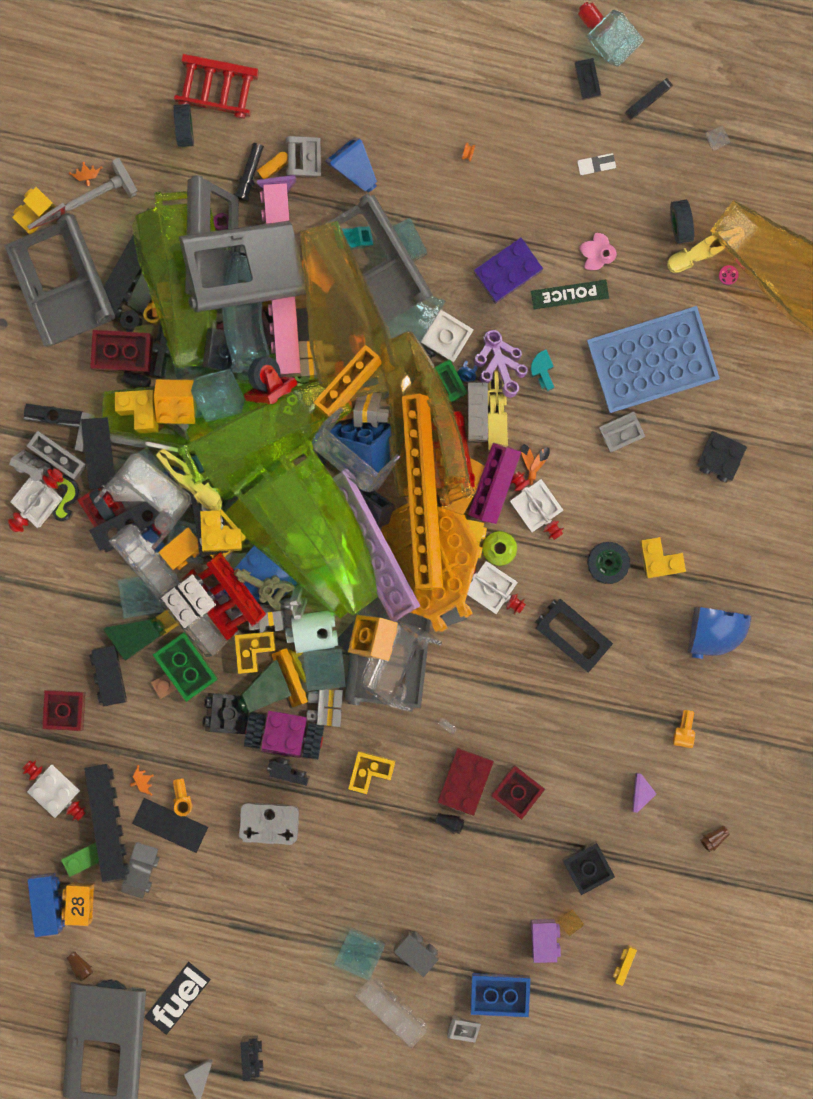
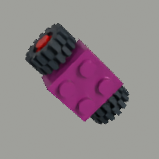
[244,711,324,760]

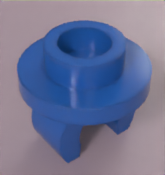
[458,361,478,382]

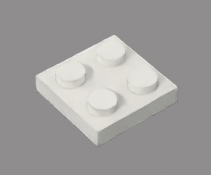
[421,310,474,363]

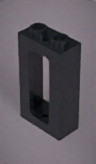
[535,599,613,673]

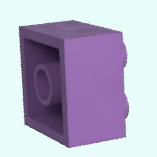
[531,919,561,963]

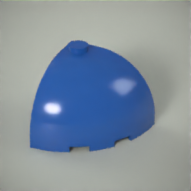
[322,416,403,486]
[223,546,300,604]
[688,607,752,659]

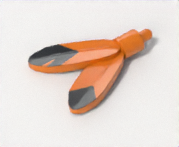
[521,444,550,485]

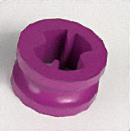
[213,213,229,231]

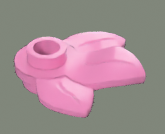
[579,233,617,270]

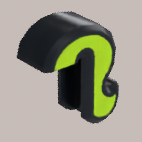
[52,475,81,522]

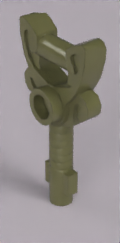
[234,568,295,611]

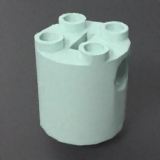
[285,610,338,653]

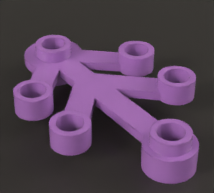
[474,330,528,398]

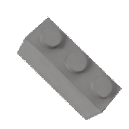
[27,431,87,481]

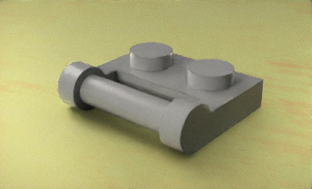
[286,136,321,177]
[9,450,53,481]

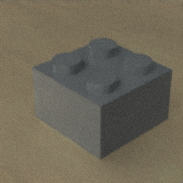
[394,930,439,978]

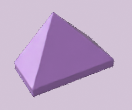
[257,175,296,193]
[632,773,656,813]

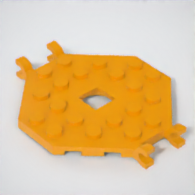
[381,487,481,632]

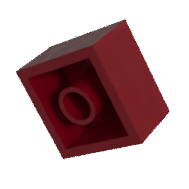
[42,690,86,731]
[491,765,545,820]

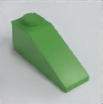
[61,842,99,877]

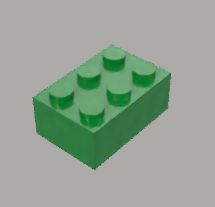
[153,632,219,702]

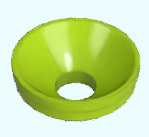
[482,531,517,566]

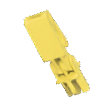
[667,226,744,273]
[487,370,508,452]
[156,448,222,511]

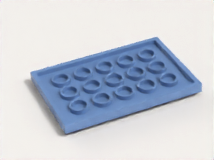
[587,306,720,413]

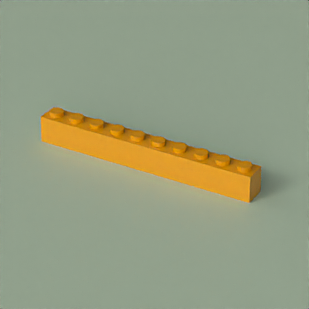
[402,394,443,590]

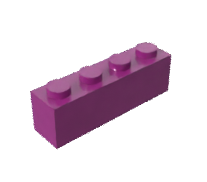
[468,442,521,524]

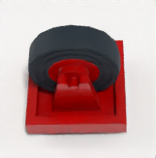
[243,357,298,405]
[77,488,126,527]

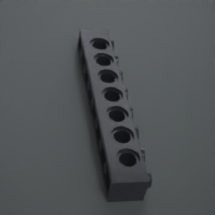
[89,460,238,553]

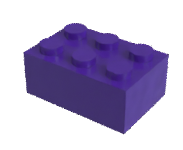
[474,237,543,304]

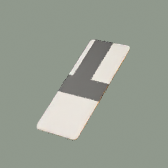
[578,153,616,175]

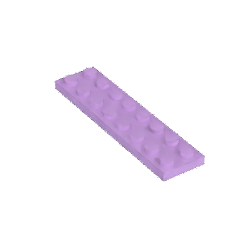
[320,469,420,622]

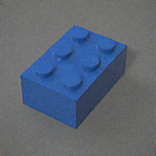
[27,873,65,937]
[470,973,531,1017]

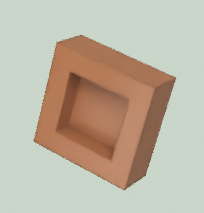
[151,674,177,699]

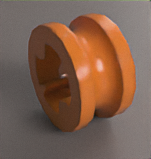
[462,143,476,162]

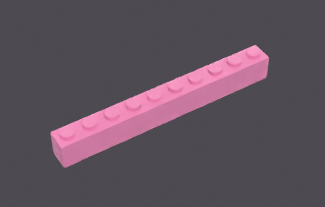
[260,183,301,377]

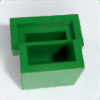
[421,359,468,408]

